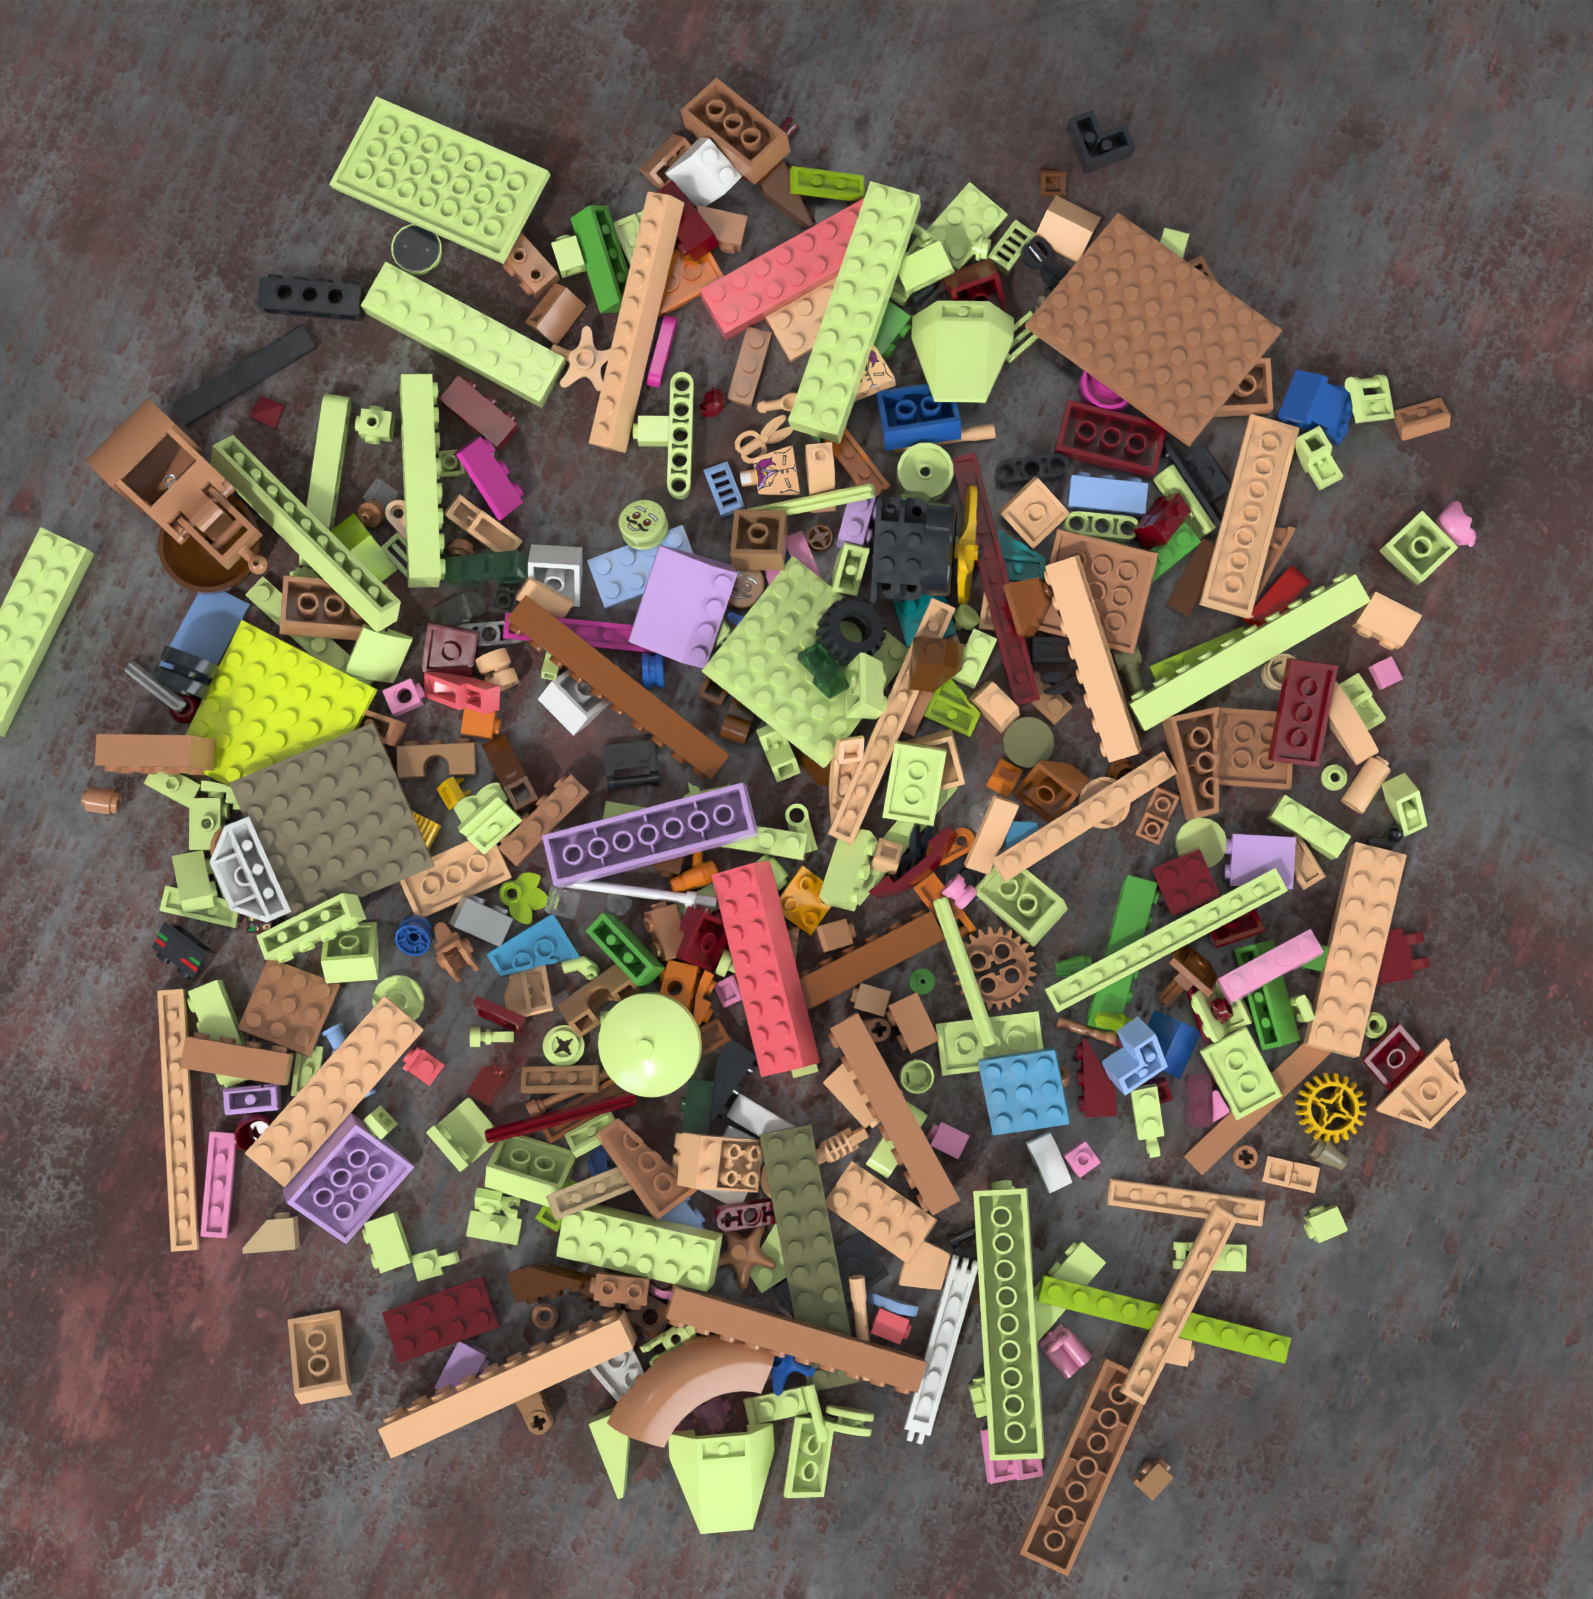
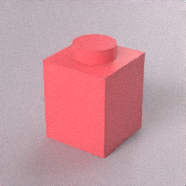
[870,1307,912,1344]

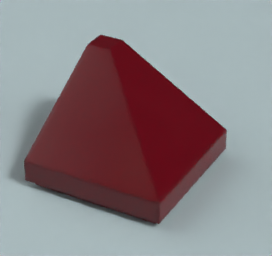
[249,396,285,429]
[1140,1077,1173,1105]

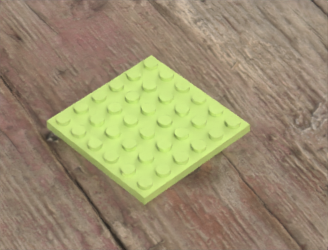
[702,556,908,768]

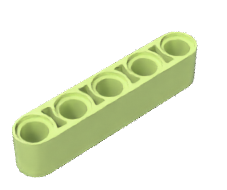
[667,372,694,500]

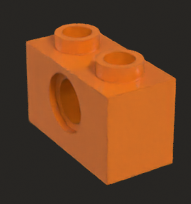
[656,960,702,1014]

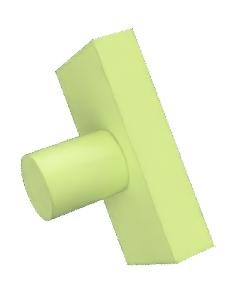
[466,1210,523,1245]

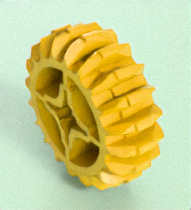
[1295,1073,1366,1143]

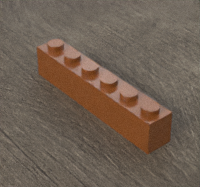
[798,909,945,1010]

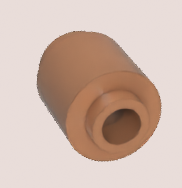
[81,786,122,815]

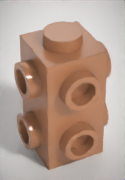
[644,901,685,962]
[590,1271,650,1310]

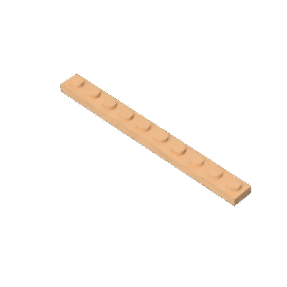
[828,598,956,844]
[157,989,199,1252]

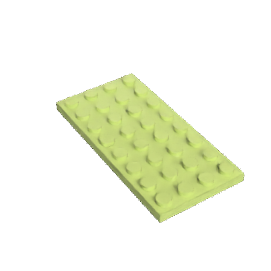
[329,96,551,264]

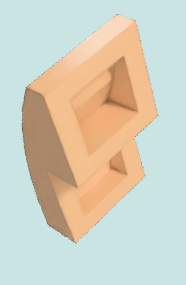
[1262,1156,1320,1193]

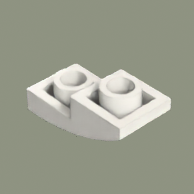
[1026,1131,1072,1194]

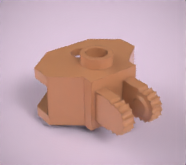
[433,922,479,982]

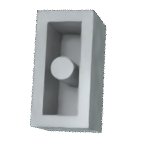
[449,894,513,947]

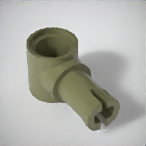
[1110,646,1145,695]

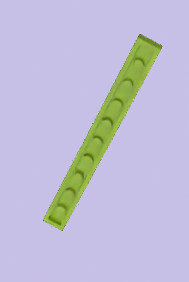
[1036,1275,1291,1363]

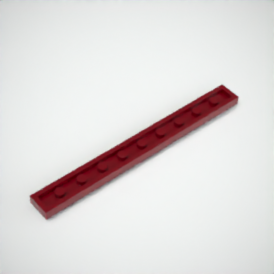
[951,452,1040,706]

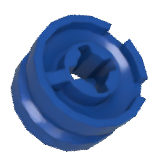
[642,653,665,689]
[395,914,434,956]

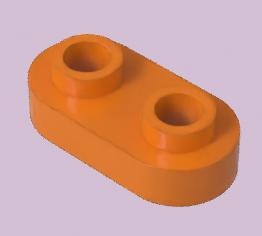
[926,828,975,866]

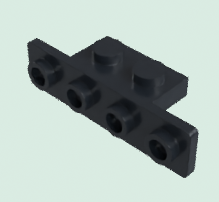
[1162,438,1231,527]

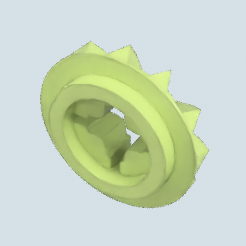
[543,1025,585,1066]

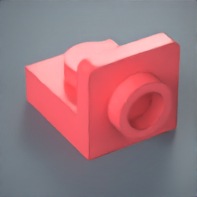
[403,1047,446,1086]

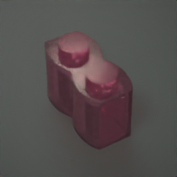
[1182,1074,1213,1127]

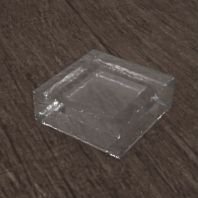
[362,477,399,510]

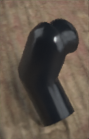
[911,280,941,305]
[1366,825,1403,851]

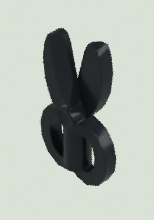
[1020,236,1068,291]
[1040,665,1086,696]
[896,823,933,879]

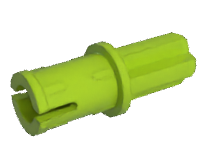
[1094,1011,1144,1034]

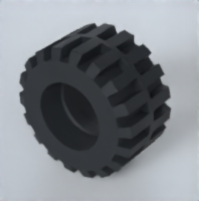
[816,596,887,666]

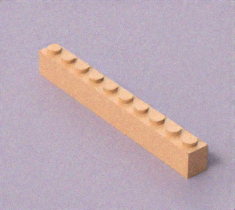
[589,192,684,453]

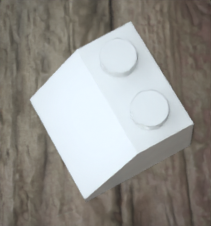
[665,137,742,209]
[528,544,583,607]
[538,669,611,736]

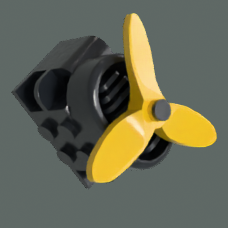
[871,485,983,605]

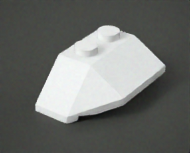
[209,816,291,922]

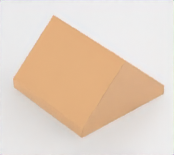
[1035,195,1101,262]

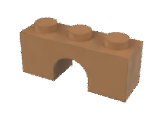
[396,739,478,779]
[557,964,643,1038]

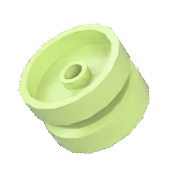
[896,443,953,503]

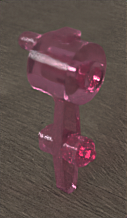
[645,1395,731,1452]

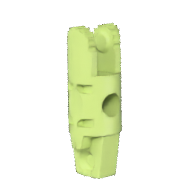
[640,1324,697,1366]

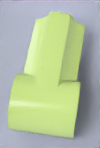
[785,804,818,853]

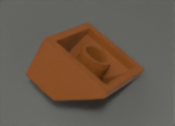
[1003,577,1052,637]
[1013,760,1090,823]

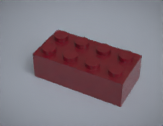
[1053,400,1166,480]
[382,1274,502,1363]

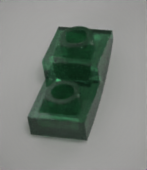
[797,642,849,700]

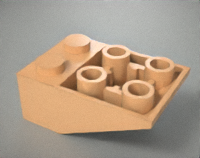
[677,1132,763,1193]

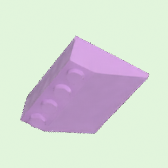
[628,544,738,668]
[283,1112,414,1244]

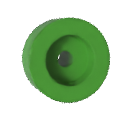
[909,969,935,995]

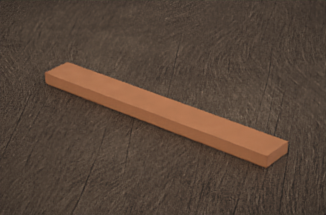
[1183,1041,1331,1175]

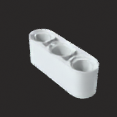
[726,1093,795,1136]

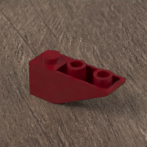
[1075,1038,1117,1117]

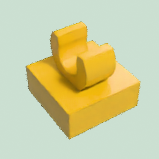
[437,776,471,811]

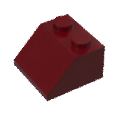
[943,259,1008,314]

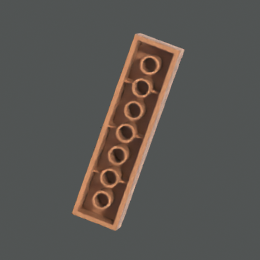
[827,1012,960,1216]
[1017,1355,1144,1576]

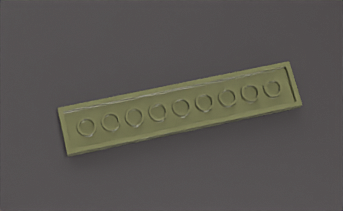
[759,1124,860,1391]

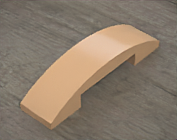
[829,736,864,825]

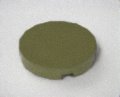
[1003,717,1054,768]

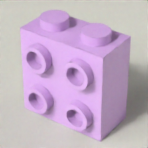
[837,496,876,548]

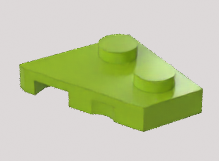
[923,679,981,738]

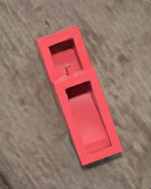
[424,672,500,714]

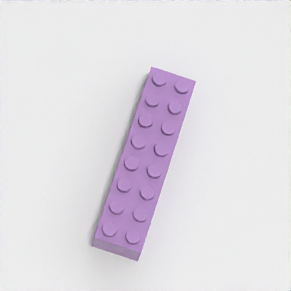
[542,783,759,888]

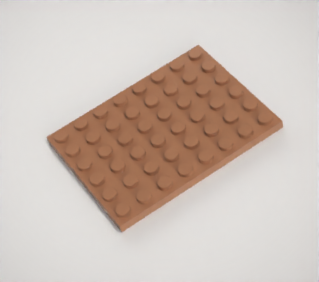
[1025,213,1282,447]

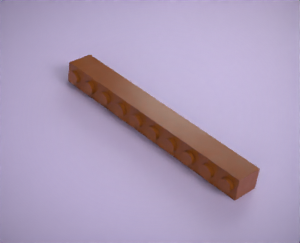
[507,595,730,780]

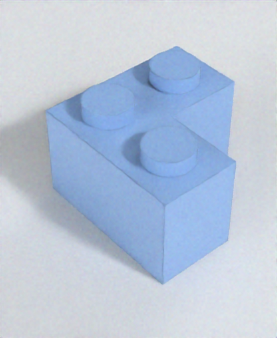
[1102,1017,1168,1095]

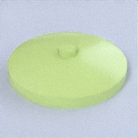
[598,992,702,1097]

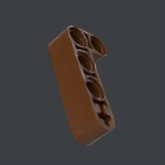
[720,697,756,746]

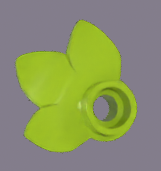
[499,872,550,924]

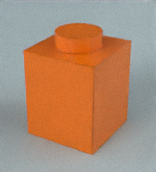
[461,708,501,740]

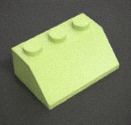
[485,1135,577,1207]

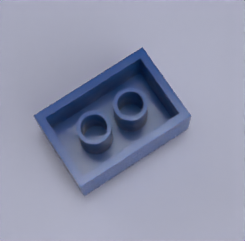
[876,384,961,451]

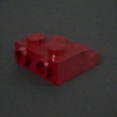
[675,904,728,973]

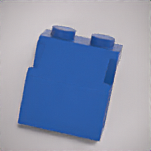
[1278,370,1353,445]

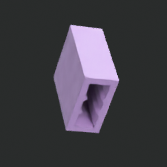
[1224,834,1296,889]

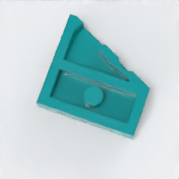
[997,529,1046,582]

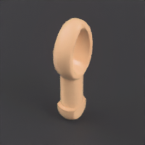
[757,393,797,413]

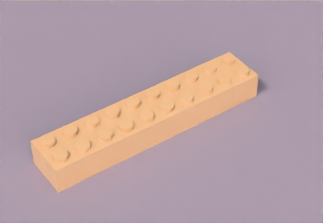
[378,1309,638,1458]

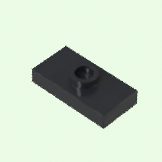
[1031,637,1077,664]

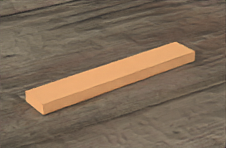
[1106,1178,1265,1226]

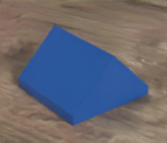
[1147,1010,1201,1079]

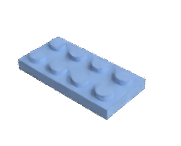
[587,525,693,609]

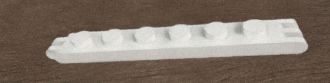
[904,1255,978,1444]

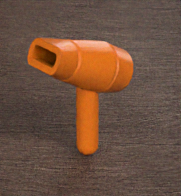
[670,851,719,893]

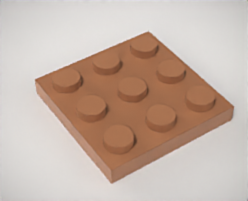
[1217,708,1293,790]
[237,960,341,1058]

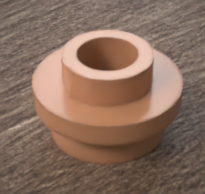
[448,539,474,561]
[532,1303,558,1330]

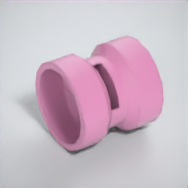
[941,873,978,910]

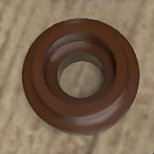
[1108,758,1133,780]

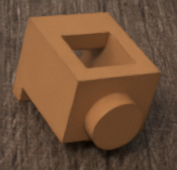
[1130,1457,1174,1501]

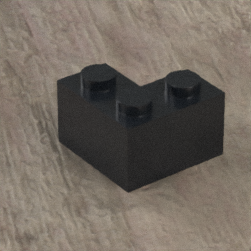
[1066,110,1135,174]

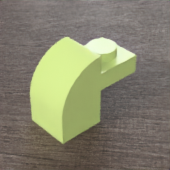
[1295,426,1343,490]
[756,725,801,782]

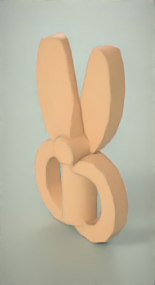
[735,415,793,464]

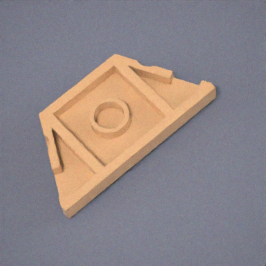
[1374,1038,1466,1129]

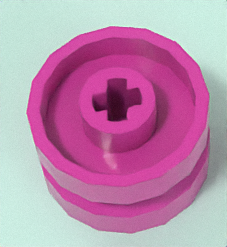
[1078,371,1129,412]

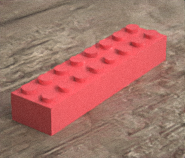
[700,198,864,341]
[712,860,820,1077]

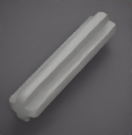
[125,661,186,712]

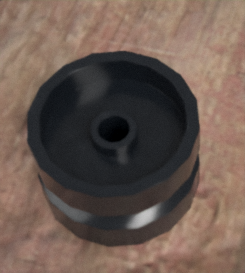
[152,645,219,700]

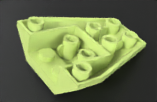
[911,301,1014,403]
[668,1423,774,1534]

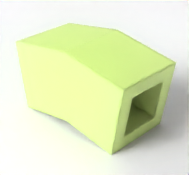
[541,652,560,680]

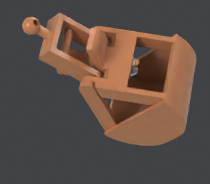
[85,397,268,574]

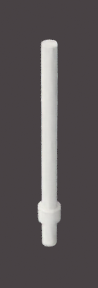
[567,880,718,908]

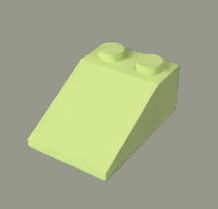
[975,866,1068,947]
[589,1408,630,1499]

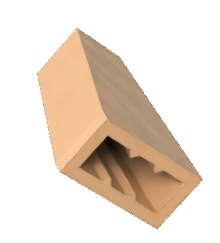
[805,442,836,514]

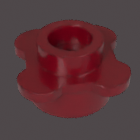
[1211,997,1234,1024]

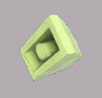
[831,542,870,596]
[1382,773,1427,837]

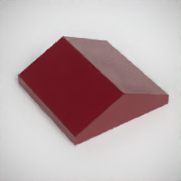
[1198,893,1265,948]
[1361,1022,1427,1092]

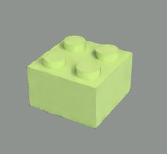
[1379,511,1458,587]

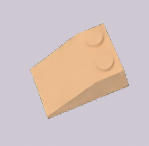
[288,1310,352,1404]

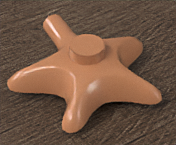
[717,1226,776,1290]

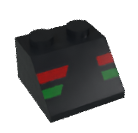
[152,922,217,980]

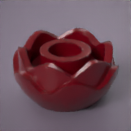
[699,387,726,418]
[169,693,201,724]

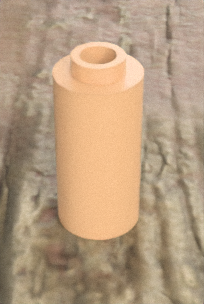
[1341,756,1391,814]

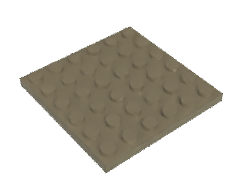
[229,723,435,920]

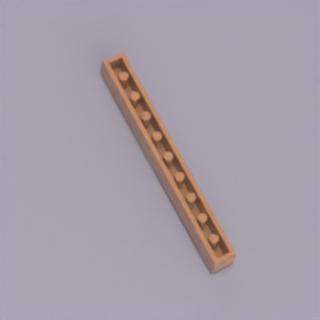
[664,1284,927,1394]

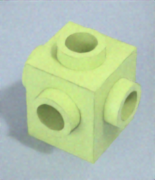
[355,406,396,444]

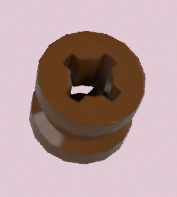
[807,524,833,553]

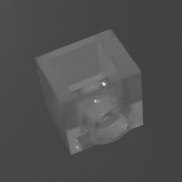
[544,886,581,919]

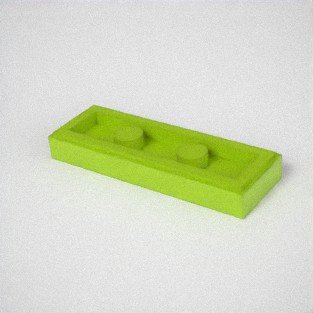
[790,166,865,202]

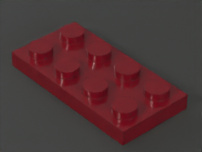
[1268,658,1338,767]

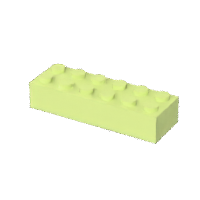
[556,1204,723,1292]

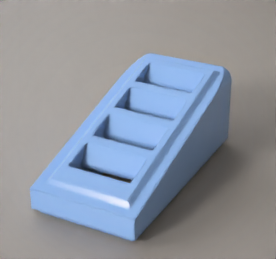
[704,462,745,518]

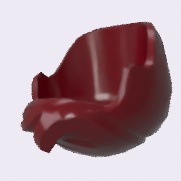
[234,1113,273,1151]

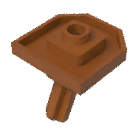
[1157,945,1218,1007]

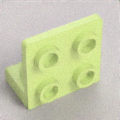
[426,1098,495,1172]

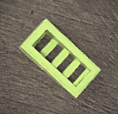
[987,220,1036,275]

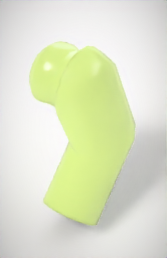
[561,956,599,980]

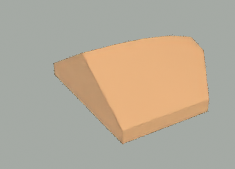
[504,965,554,1017]

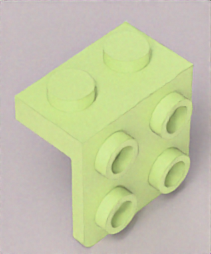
[1191,982,1254,1042]

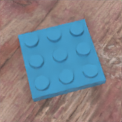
[978,1047,1070,1136]

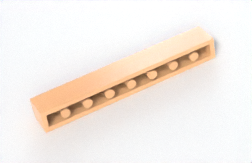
[1044,554,1142,762]

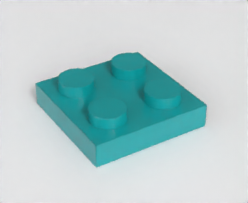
[893,595,956,649]

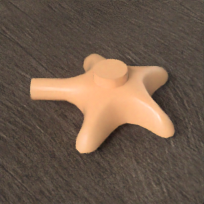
[551,326,611,391]

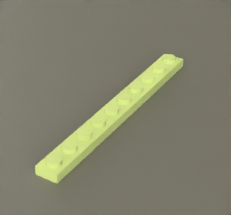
[1045,868,1288,1013]

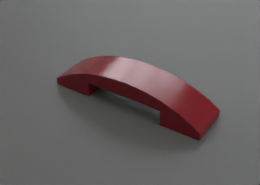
[868,826,957,898]

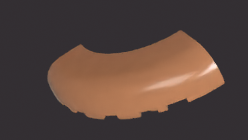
[607,1334,775,1448]

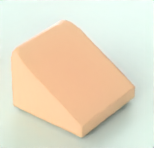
[871,838,904,875]

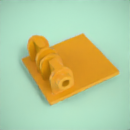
[779,866,831,936]

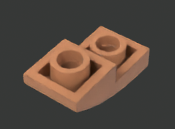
[1135,786,1180,845]

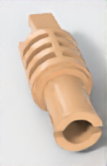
[816,1126,869,1165]

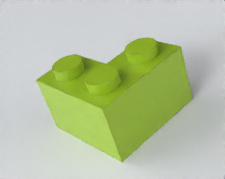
[330,513,398,582]

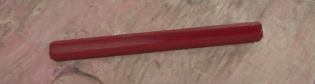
[485,1092,637,1144]

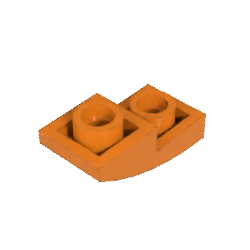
[694,970,717,1026]

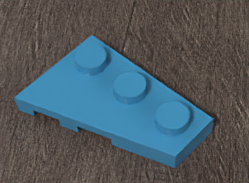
[487,913,580,976]

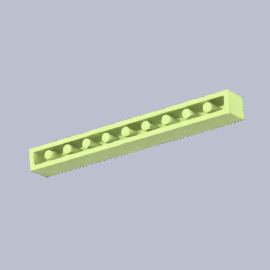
[210,435,401,632]
[1127,572,1370,731]

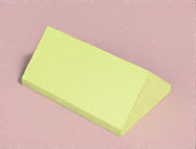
[784,1414,835,1498]

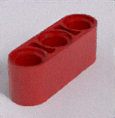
[1243,565,1311,627]

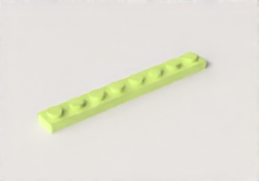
[603,801,808,861]

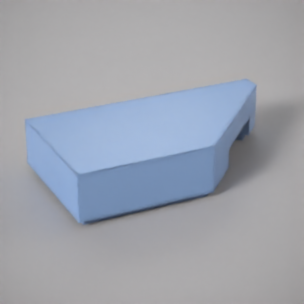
[866,1291,919,1317]

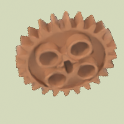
[952,927,1037,1010]

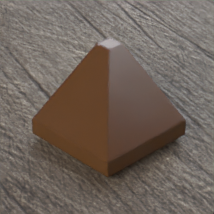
[1040,167,1066,196]

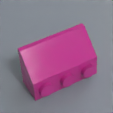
[454,436,524,520]

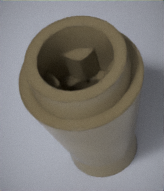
[1308,1138,1348,1170]

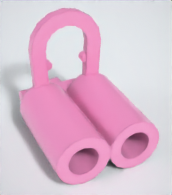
[1039,1323,1093,1380]

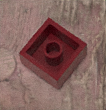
[1151,847,1221,917]

